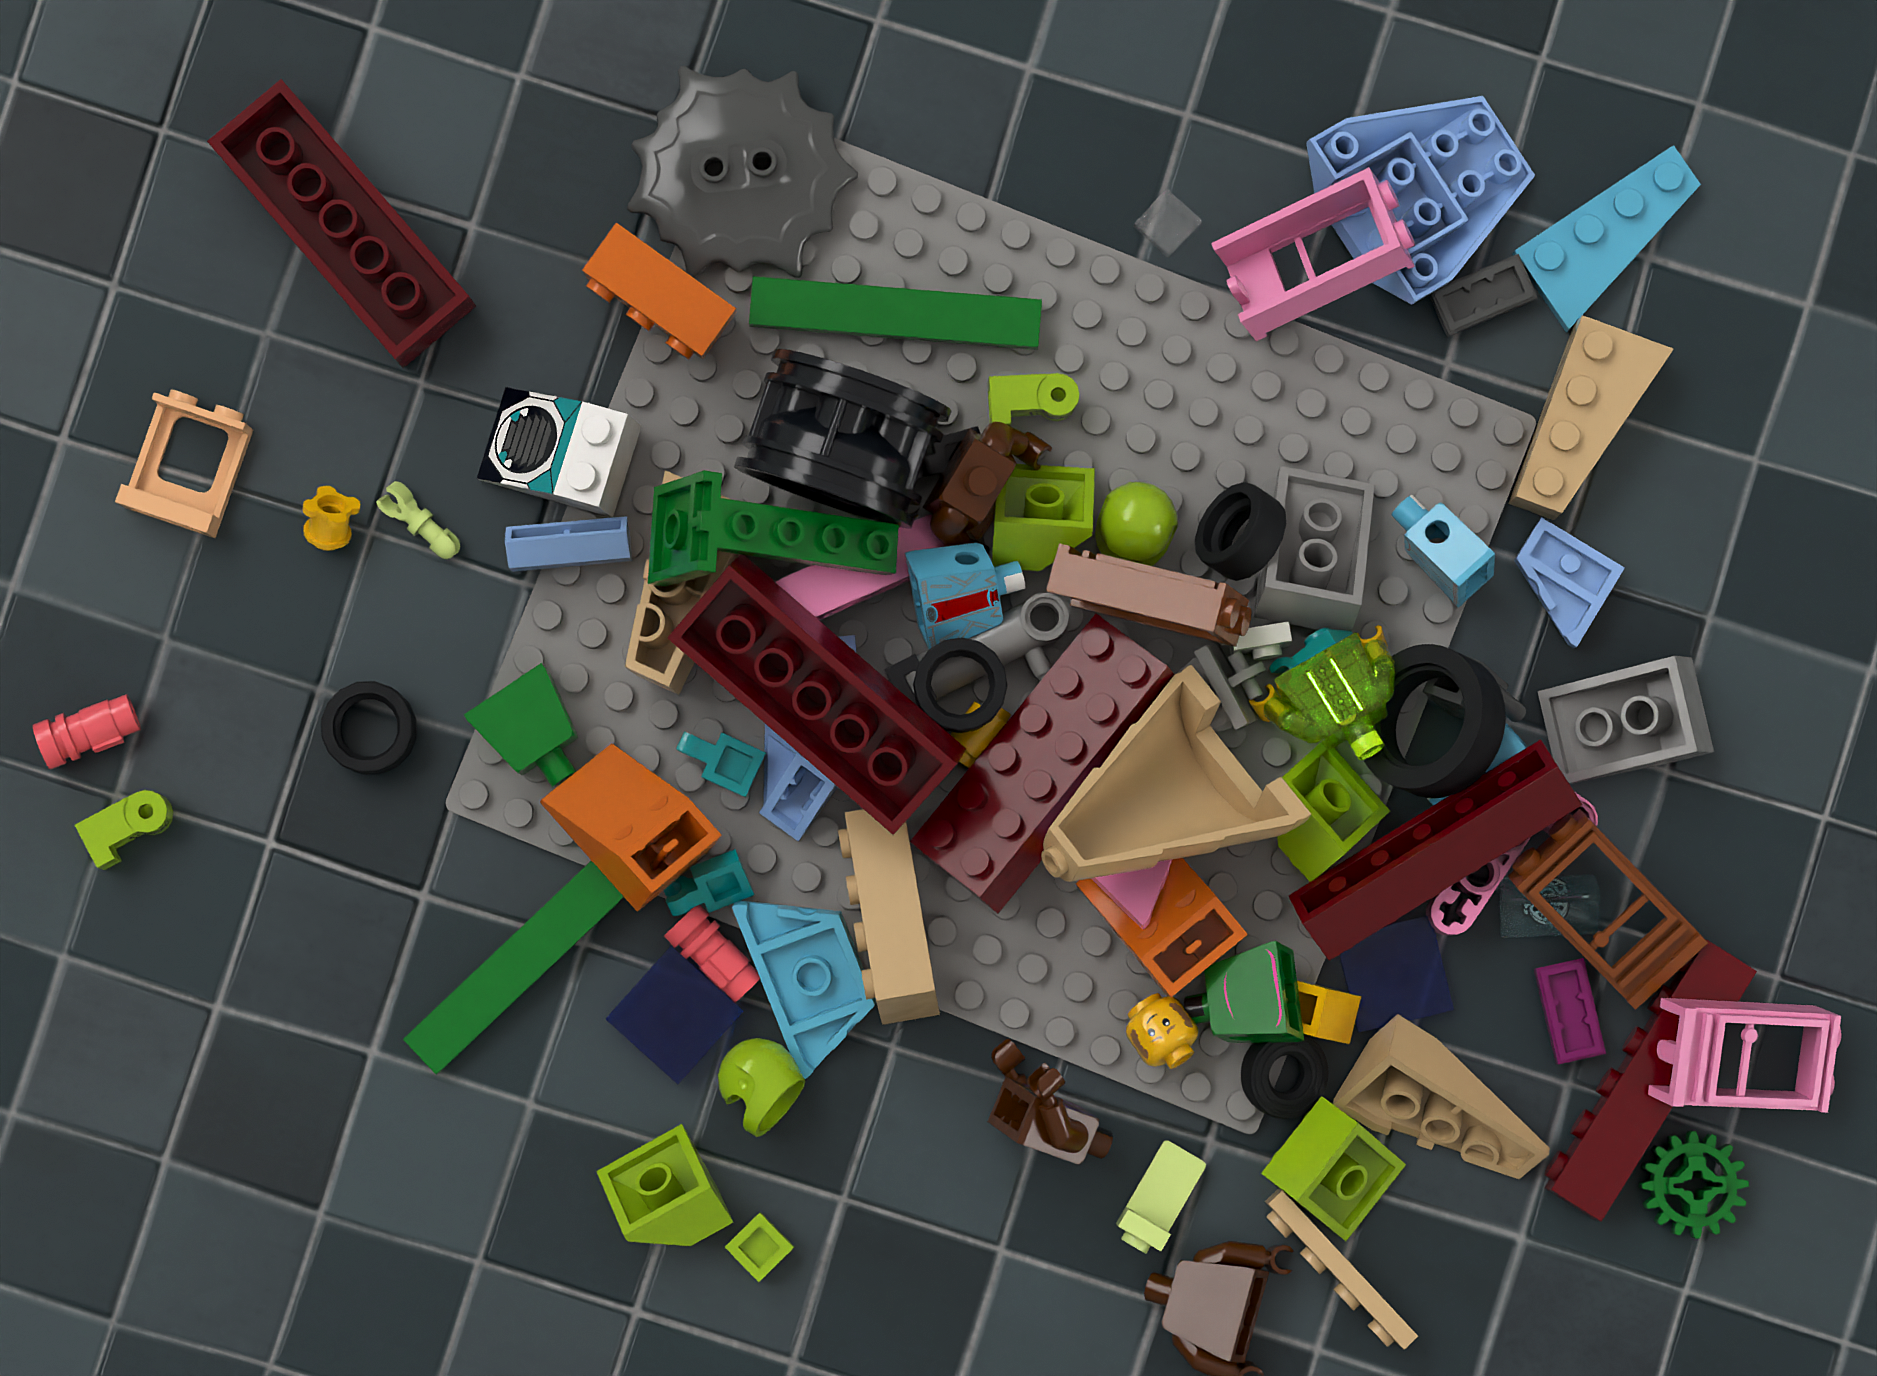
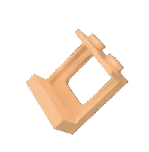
[115,389,254,538]

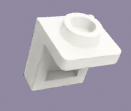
[1220,622,1292,660]

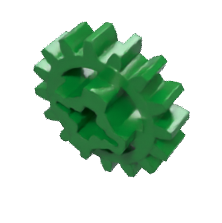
[1638,1131,1749,1239]

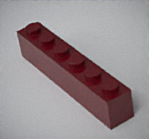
[1288,739,1582,961]
[1544,940,1757,1222]

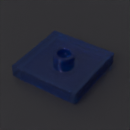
[1339,916,1454,1033]
[606,946,744,1084]

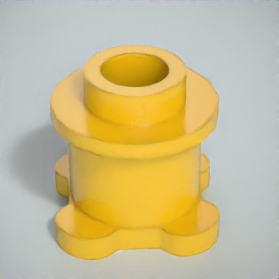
[302,486,361,551]

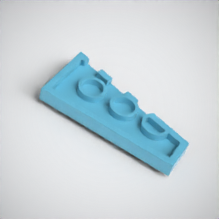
[1512,145,1701,333]

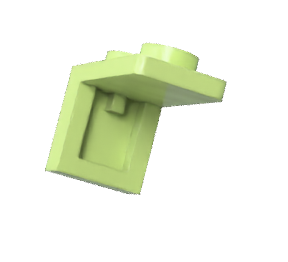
[1116,1140,1206,1254]

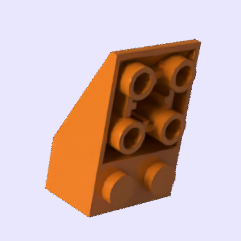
[540,743,722,912]
[1075,858,1248,997]

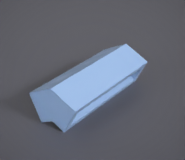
[505,516,633,572]

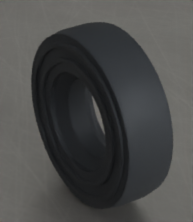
[1241,1034,1329,1119]

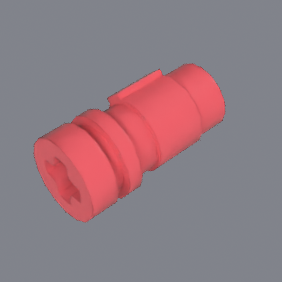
[32,694,141,770]
[664,905,760,1003]

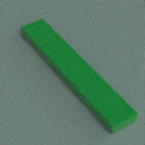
[749,276,1042,350]
[403,861,624,1075]

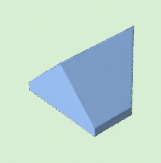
[759,724,838,841]

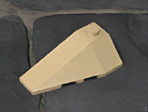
[1333,1014,1550,1179]

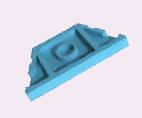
[732,901,876,1079]

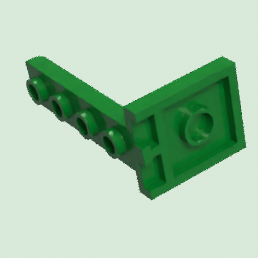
[648,470,899,587]

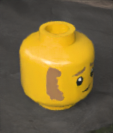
[1126,993,1199,1069]

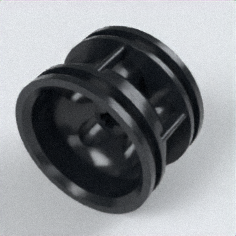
[734,349,952,529]

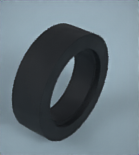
[1356,644,1506,798]

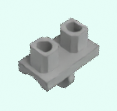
[1178,642,1266,732]

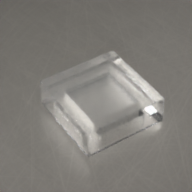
[1134,189,1202,258]

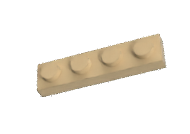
[1264,1188,1418,1350]

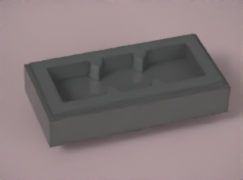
[1429,254,1538,337]

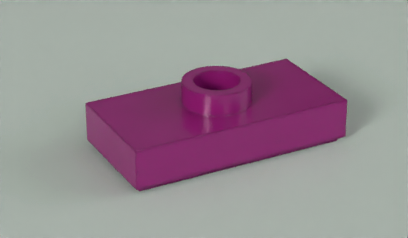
[1534,958,1606,1065]

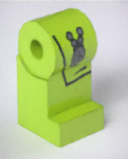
[987,373,1080,426]
[75,790,173,870]

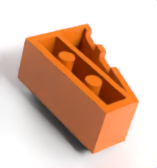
[582,223,737,360]

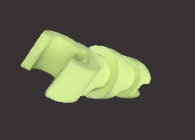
[376,481,460,559]

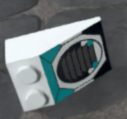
[477,387,642,517]

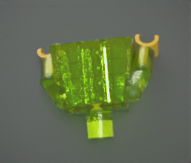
[1248,625,1395,760]

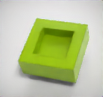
[725,1212,795,1282]

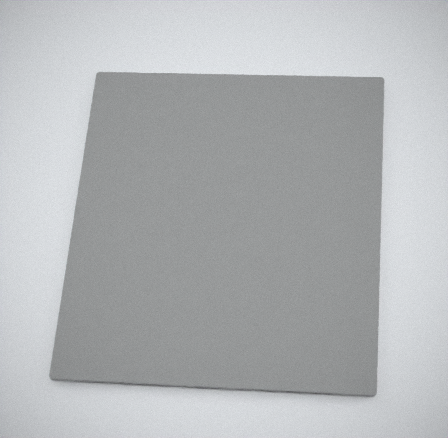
[445,138,1536,1134]

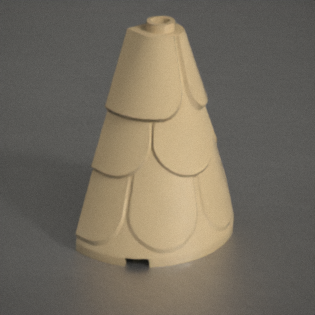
[1041,665,1311,882]

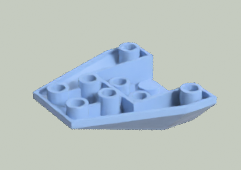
[1306,96,1535,305]

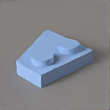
[1514,517,1625,649]

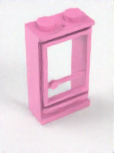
[1211,167,1415,341]
[1648,998,1841,1113]

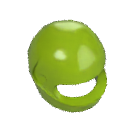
[1095,481,1178,566]
[718,1038,805,1137]

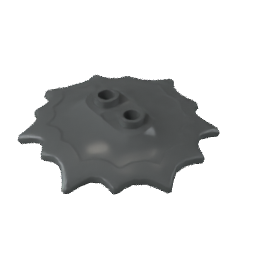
[627,66,858,278]

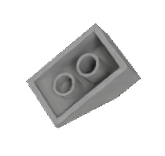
[1254,466,1375,631]
[1537,656,1714,784]

